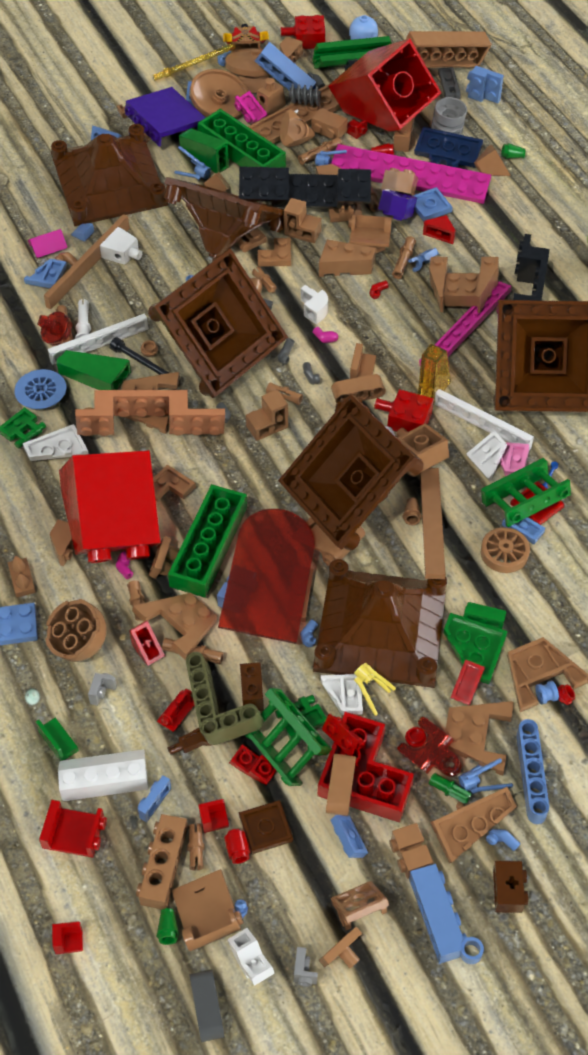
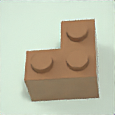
[381,168,418,196]
[284,198,322,243]
[246,389,288,441]

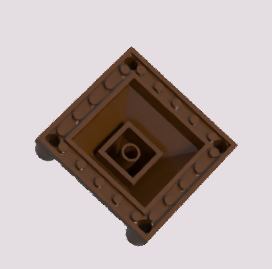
[51,124,168,227]
[164,177,284,257]
[148,248,288,398]
[493,300,588,412]
[278,394,424,551]
[313,559,447,688]

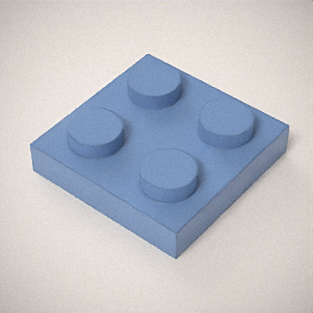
[413,187,453,222]
[0,603,38,645]

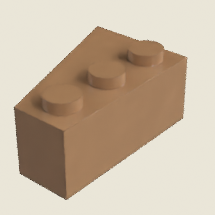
[319,239,376,277]

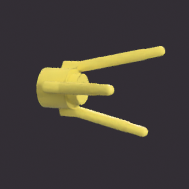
[354,663,396,716]

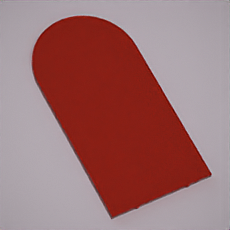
[218,509,315,644]

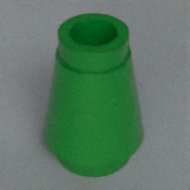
[501,143,526,159]
[156,908,179,945]

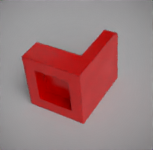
[198,799,229,833]
[52,921,83,954]

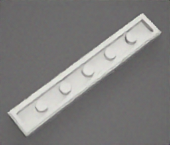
[48,313,148,365]
[434,389,534,450]

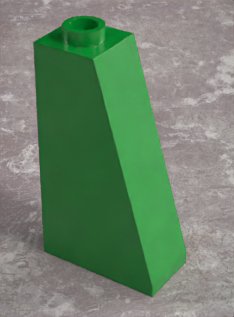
[179,128,229,173]
[56,350,131,390]

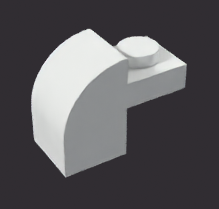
[301,285,328,325]
[227,928,275,986]

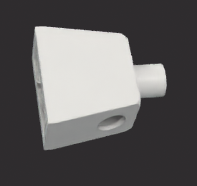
[100,227,142,264]

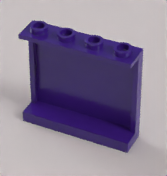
[124,87,206,146]

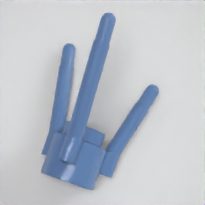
[174,146,211,180]
[315,150,347,166]
[458,758,513,794]

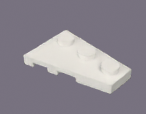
[23,424,89,461]

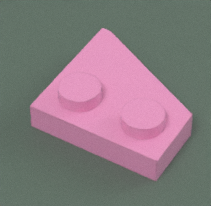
[500,442,529,476]

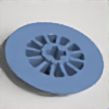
[14,369,67,409]

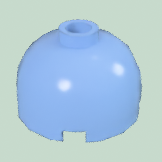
[349,15,378,40]

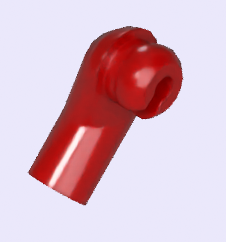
[369,280,389,299]

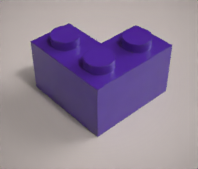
[378,189,417,221]

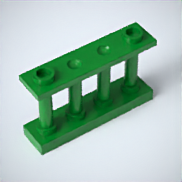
[481,458,571,527]
[245,688,332,786]

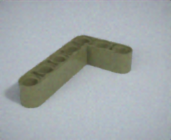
[186,652,264,745]

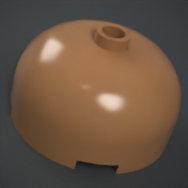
[45,599,107,662]

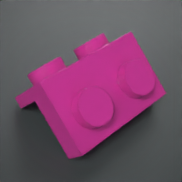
[234,91,268,124]

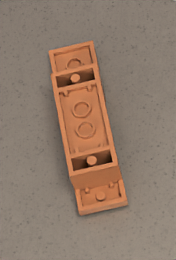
[75,390,225,436]

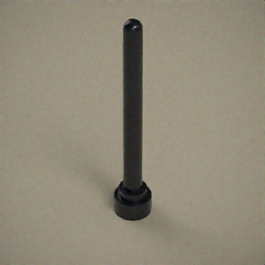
[109,337,180,384]

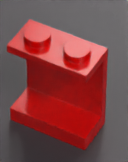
[39,800,107,858]

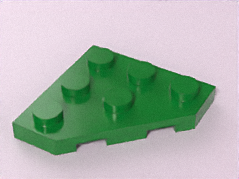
[443,613,508,684]

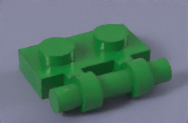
[0,407,46,449]
[275,695,327,739]

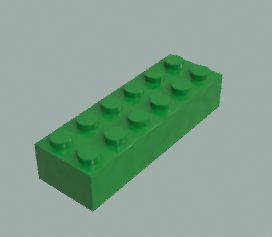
[198,109,286,168]
[168,484,247,598]

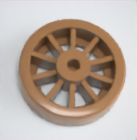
[480,527,530,573]

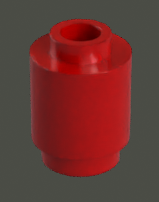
[224,829,250,864]

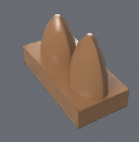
[148,536,179,579]
[7,556,36,598]

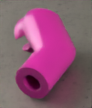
[313,327,338,343]
[116,551,133,579]

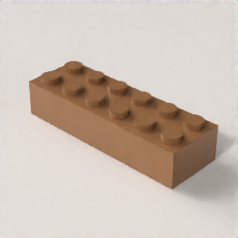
[405,31,492,68]

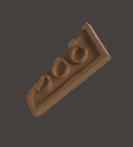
[430,787,517,864]

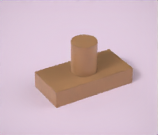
[318,927,362,969]

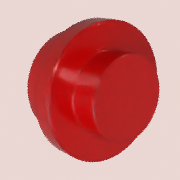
[557,684,575,705]
[405,727,426,748]

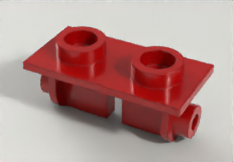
[157,688,195,732]
[322,714,364,756]

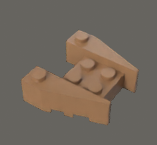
[429,256,499,313]

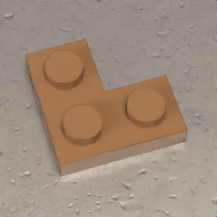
[258,238,291,267]
[153,465,196,501]

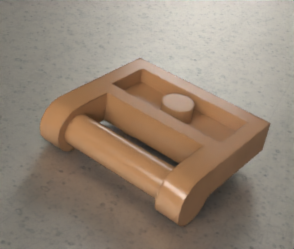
[237,228,267,252]

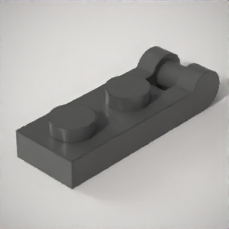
[438,67,461,99]

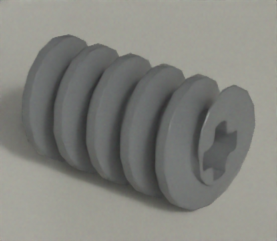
[289,83,321,107]

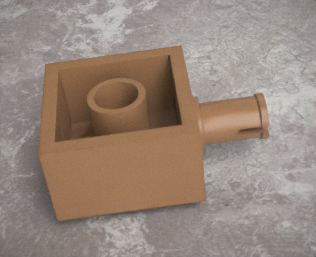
[396,423,449,472]

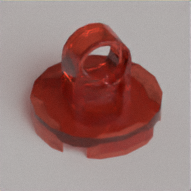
[37,311,72,346]

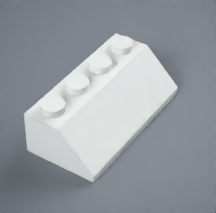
[58,749,148,801]

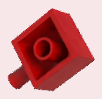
[281,15,325,49]
[374,389,434,432]

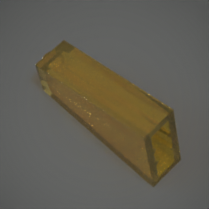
[418,344,451,405]

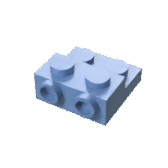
[466,66,504,104]

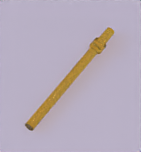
[152,43,235,81]

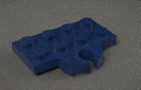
[414,127,483,168]

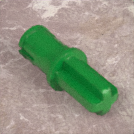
[429,773,471,804]

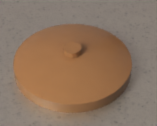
[225,48,277,77]
[189,69,249,119]

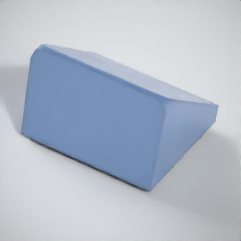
[71,223,94,242]

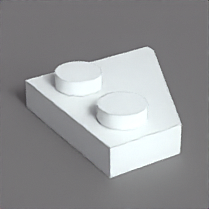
[466,430,507,481]
[321,674,363,715]

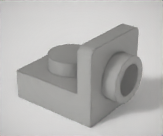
[88,673,117,706]
[294,947,318,987]

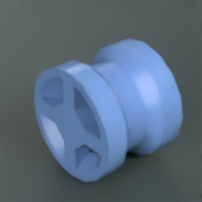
[535,681,559,705]

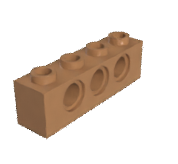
[136,814,188,909]

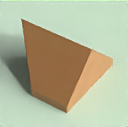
[474,144,511,176]

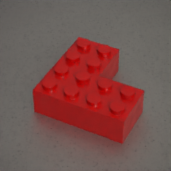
[317,712,414,823]

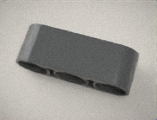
[189,970,225,1043]

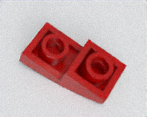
[229,744,276,785]

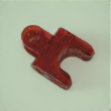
[397,716,462,777]

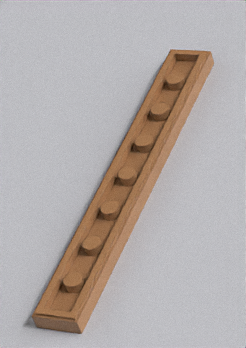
[44,214,130,309]
[420,468,446,579]

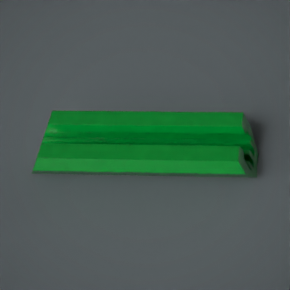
[312,36,392,69]

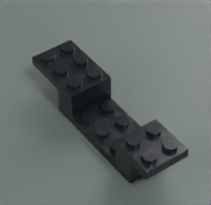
[239,167,371,209]
[513,234,550,301]

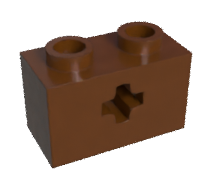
[240,662,264,711]
[493,861,528,913]

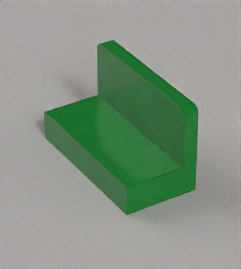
[463,602,506,629]
[35,717,79,761]

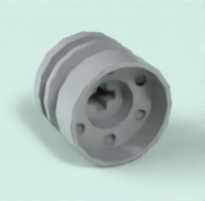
[431,97,467,135]

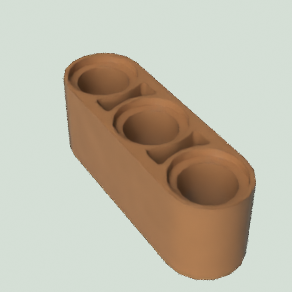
[331,374,386,403]
[326,754,356,816]

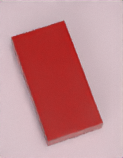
[450,659,485,706]

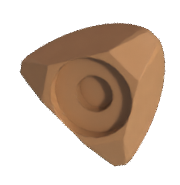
[280,109,315,147]

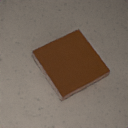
[239,800,293,855]

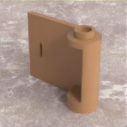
[348,215,392,247]
[291,517,365,566]
[171,869,244,952]

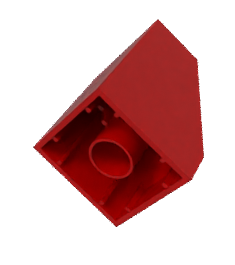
[328,38,442,132]
[59,450,161,563]

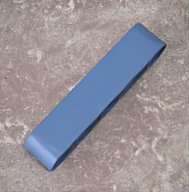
[516,719,549,824]

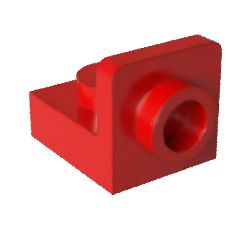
[346,119,368,139]

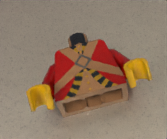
[223,24,269,52]

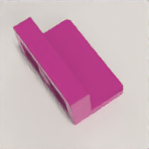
[28,229,67,258]

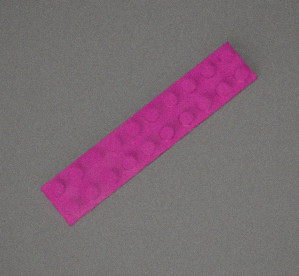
[331,144,492,204]

